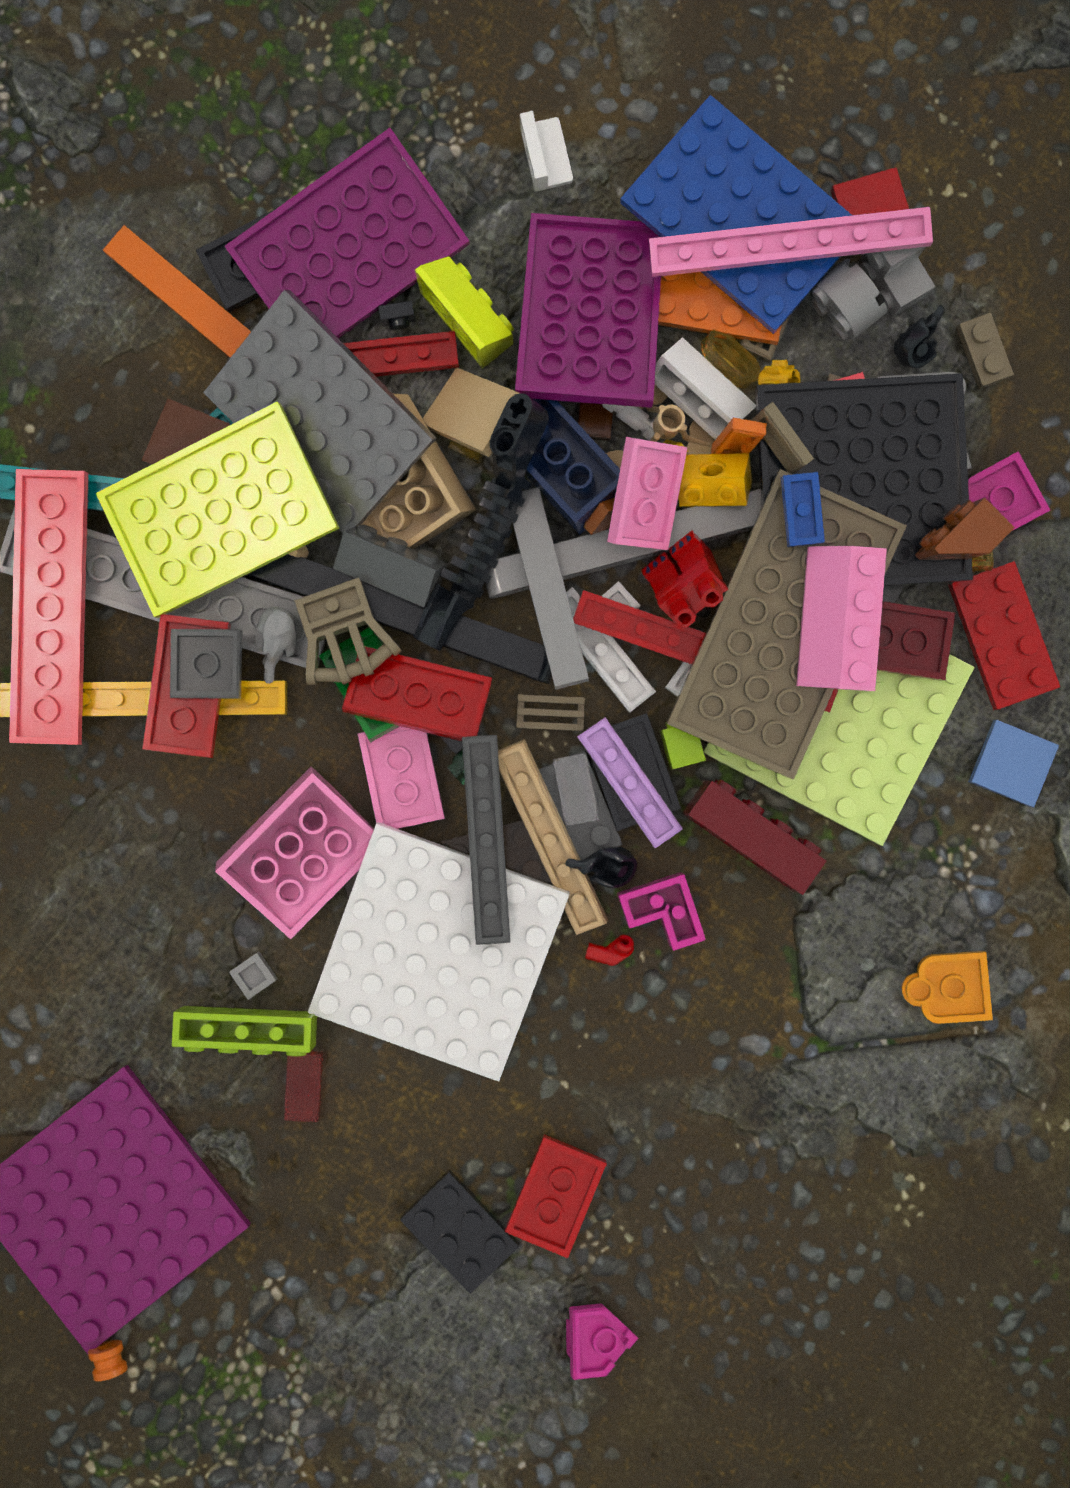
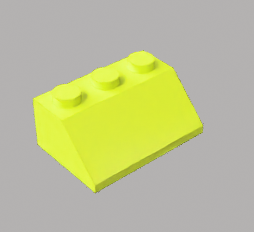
[415,256,514,369]

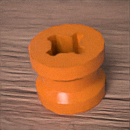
[88,1340,128,1381]

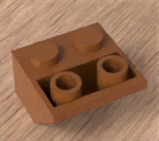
[915,497,1015,560]

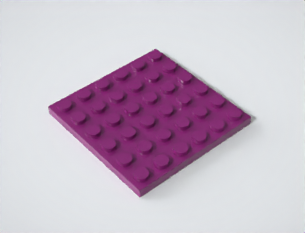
[0,1065,251,1354]

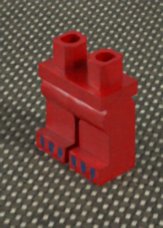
[641,530,728,629]

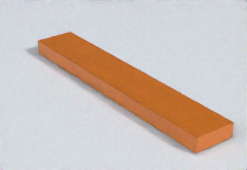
[103,225,251,358]

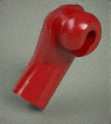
[585,935,634,966]

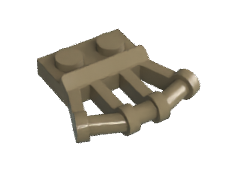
[294,577,401,685]

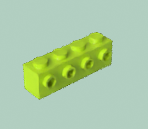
[172,1006,317,1056]

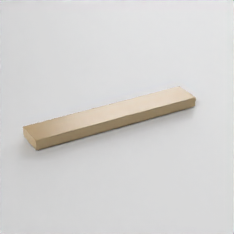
[498,739,608,935]

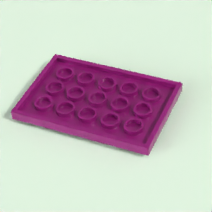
[224,128,470,339]
[515,213,661,408]

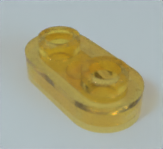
[701,329,761,389]

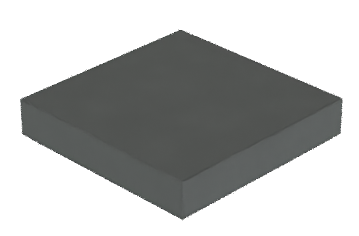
[170,629,242,699]

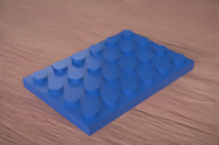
[620,95,853,334]

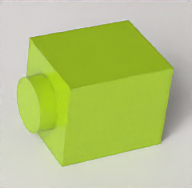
[659,724,706,770]

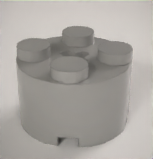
[810,259,887,342]

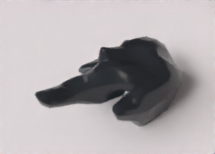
[894,304,944,368]
[565,847,637,889]

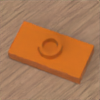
[711,417,767,454]

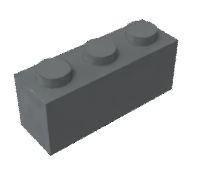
[333,524,448,607]

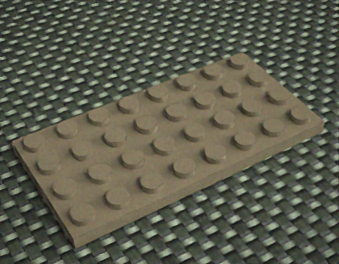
[666,469,907,780]

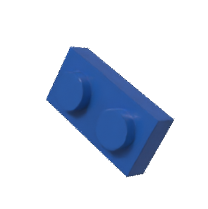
[781,472,825,547]

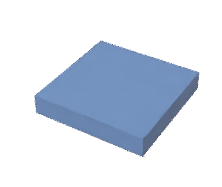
[968,720,1059,807]

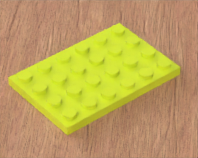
[96,401,339,618]

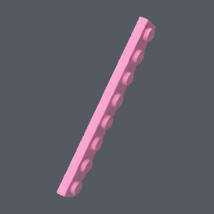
[649,207,933,277]

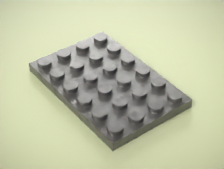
[203,290,437,533]

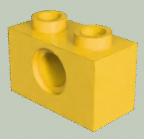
[678,453,752,507]

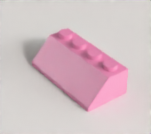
[796,546,887,691]

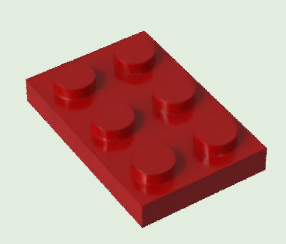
[505,1134,607,1258]

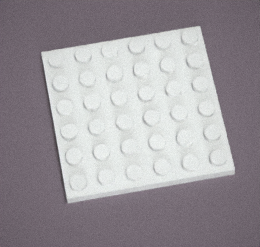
[308,822,570,1082]

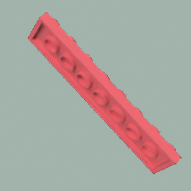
[9,469,88,745]

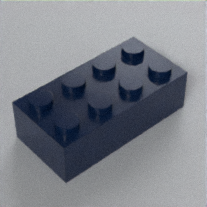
[525,399,620,535]

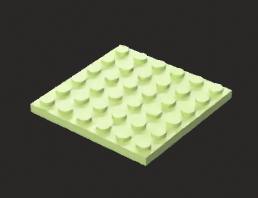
[703,654,975,846]

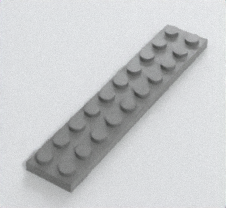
[0,507,327,668]

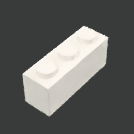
[655,337,756,440]

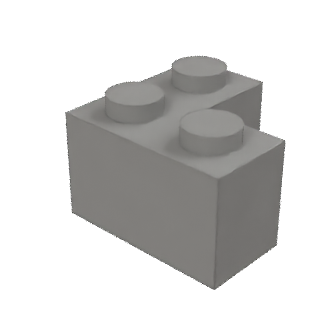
[859,247,936,317]

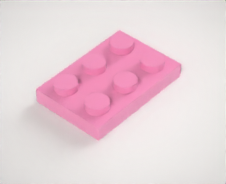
[607,437,688,550]
[358,726,445,829]

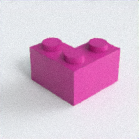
[617,872,706,951]

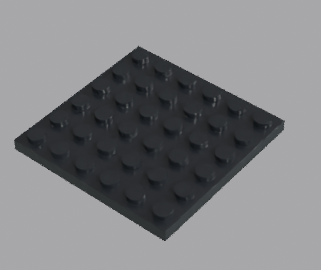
[755,373,973,586]

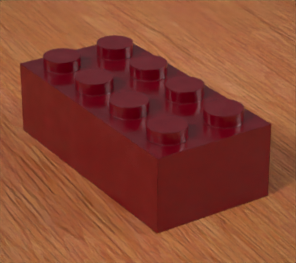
[682,779,827,895]

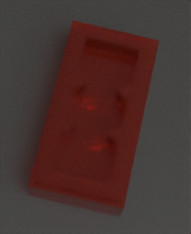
[284,1051,323,1122]

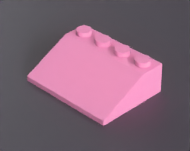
[215,766,374,939]

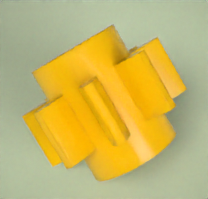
[758,360,800,385]

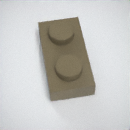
[956,313,1014,389]

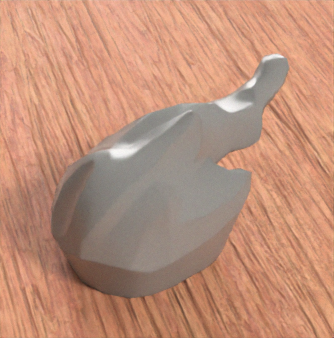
[255,607,296,684]

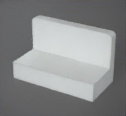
[520,111,573,192]

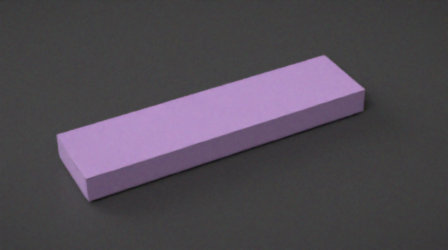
[577,717,683,848]

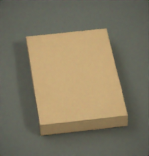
[423,367,519,457]

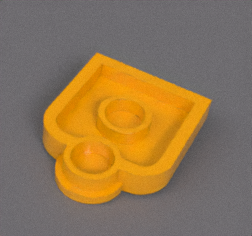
[901,951,993,1024]

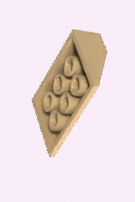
[362,394,476,549]

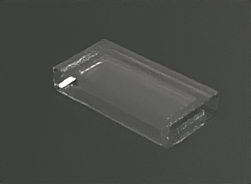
[553,753,599,826]

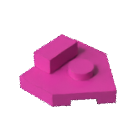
[566,1303,638,1380]

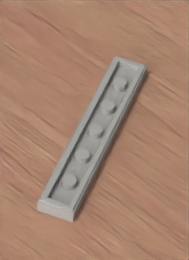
[512,487,589,690]

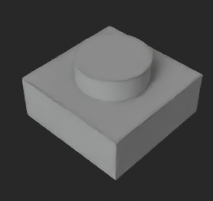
[229,952,278,1000]

